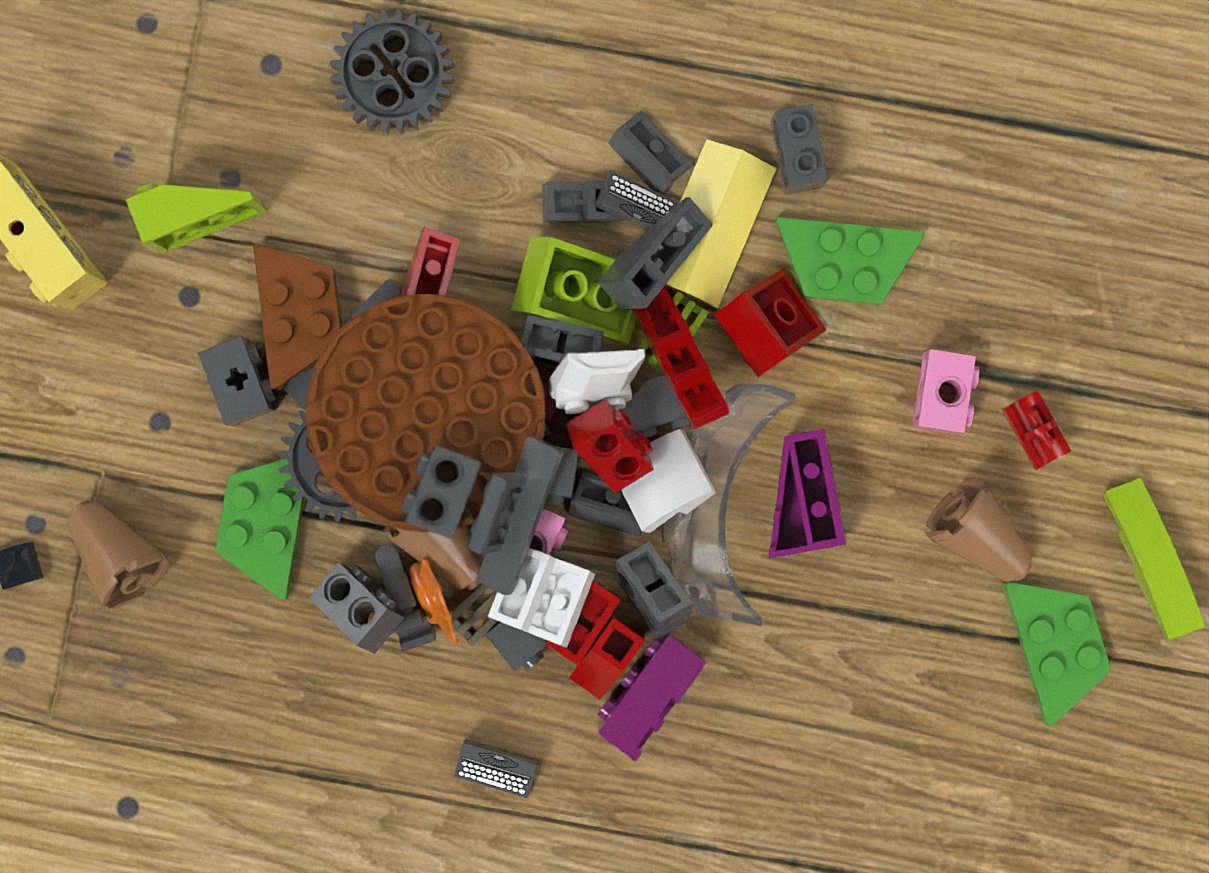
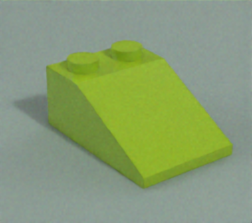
[125,183,268,254]
[510,237,636,344]

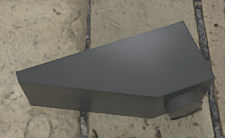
[597,197,713,310]

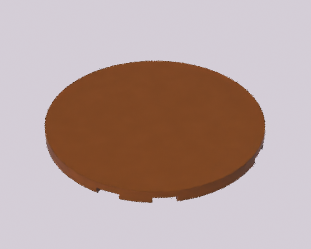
[306,294,545,532]

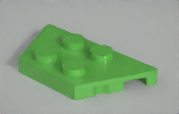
[776,217,924,305]
[215,459,305,599]
[1002,582,1111,726]

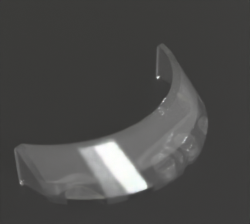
[661,384,795,626]

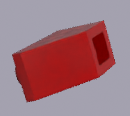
[569,615,645,700]

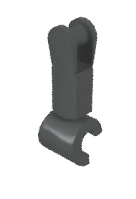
[375,544,436,652]

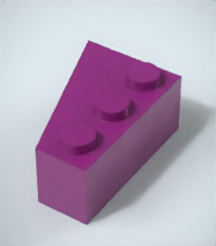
[768,429,847,559]
[597,633,706,762]

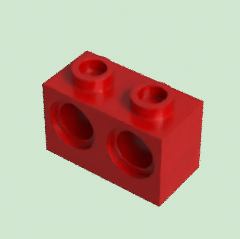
[566,399,654,493]
[545,580,621,666]

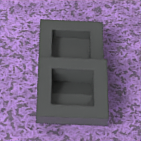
[542,181,624,223]

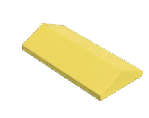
[664,140,777,309]

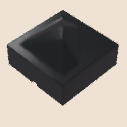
[0,542,44,590]

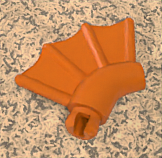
[408,558,458,645]

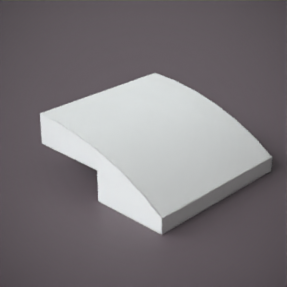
[622,429,717,533]
[488,548,595,648]

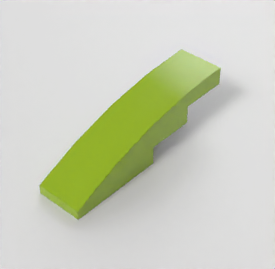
[1103,478,1205,642]

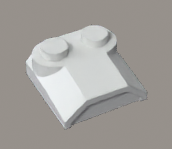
[547,349,645,414]

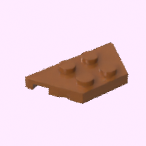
[253,244,343,391]

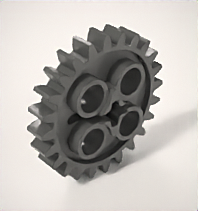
[330,9,455,135]
[278,410,357,522]

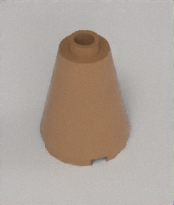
[925,478,1032,582]
[67,501,169,609]
[383,525,484,591]

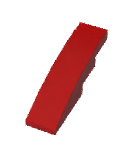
[632,286,730,430]

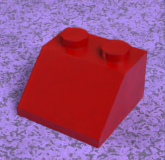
[714,268,826,377]

